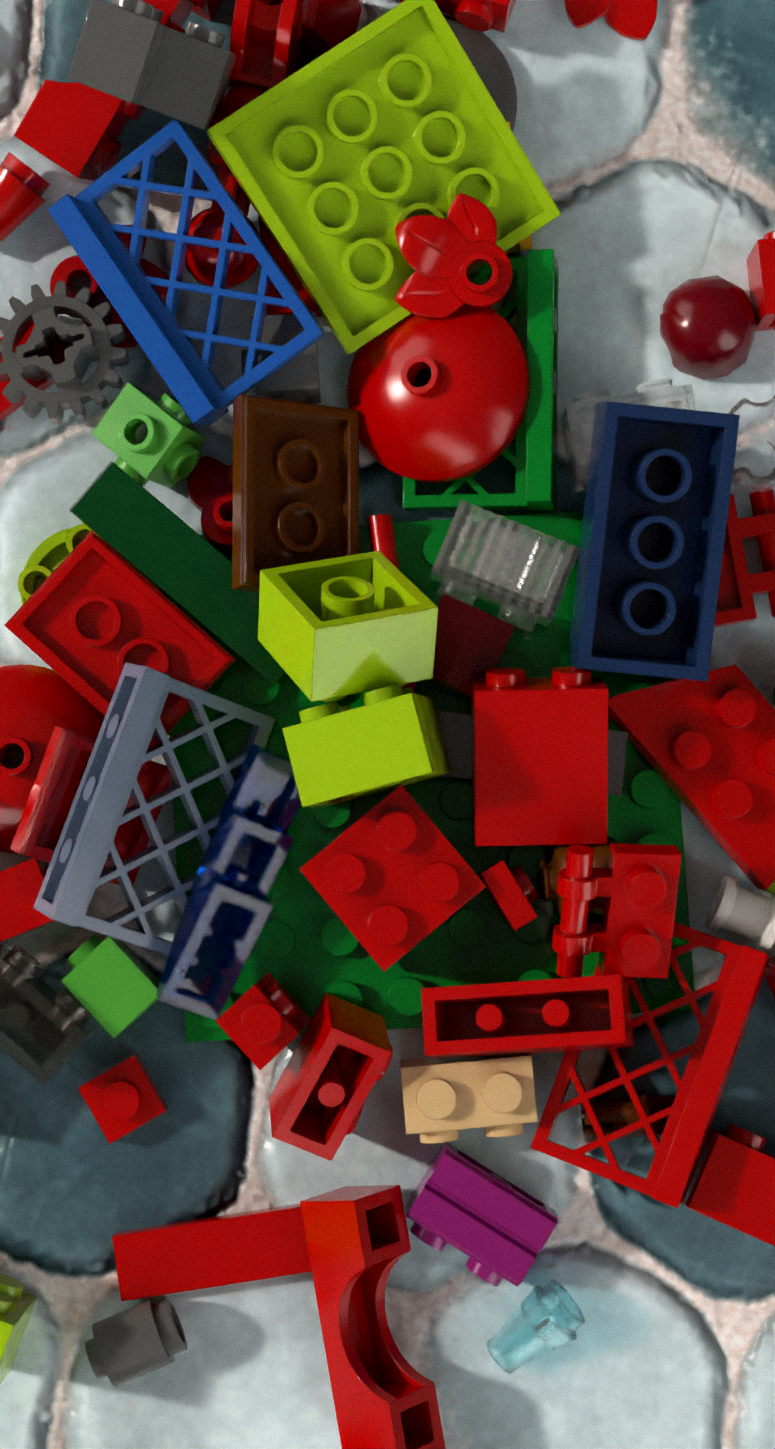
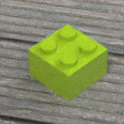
[258,551,438,702]
[282,685,452,807]

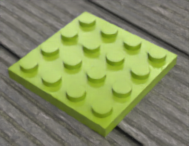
[207,0,561,354]

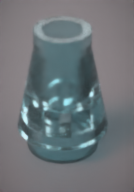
[486,1280,585,1374]

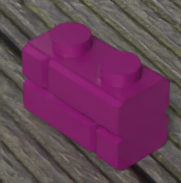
[405,1142,559,1287]

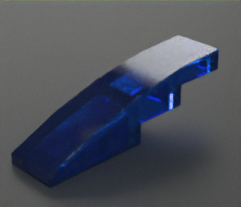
[156,743,301,1020]

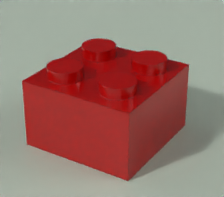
[299,785,486,971]

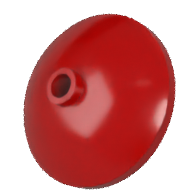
[347,304,531,483]
[0,664,105,854]

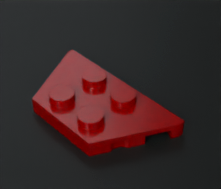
[608,664,775,889]

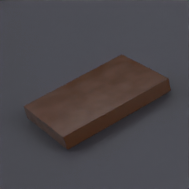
[232,394,359,592]

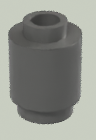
[85,1299,187,1387]

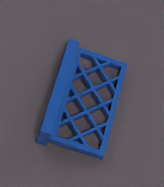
[47,119,326,426]

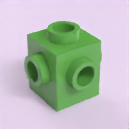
[91,382,208,489]

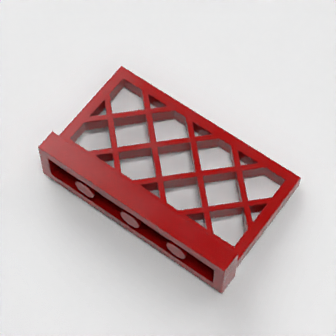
[530,922,770,1208]

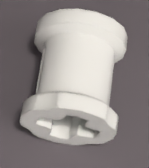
[705,875,775,952]

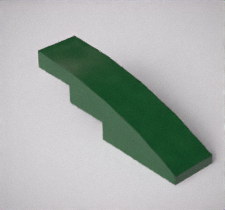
[69,461,285,685]

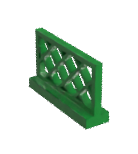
[403,249,559,513]

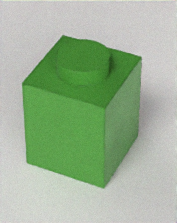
[61,934,169,1038]

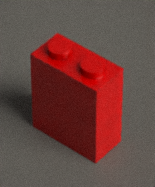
[471,667,608,846]

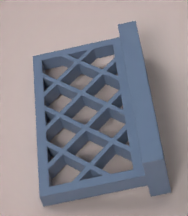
[33,662,275,961]

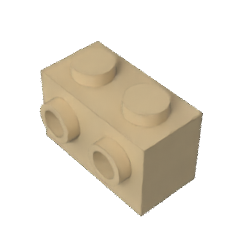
[400,1053,538,1144]

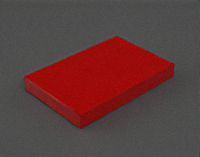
[4,530,236,748]

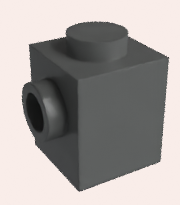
[241,313,321,404]

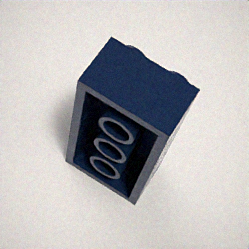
[567,401,740,681]

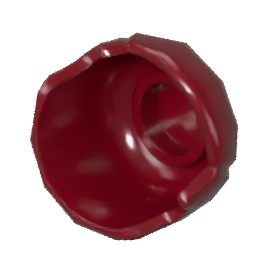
[660,275,756,380]

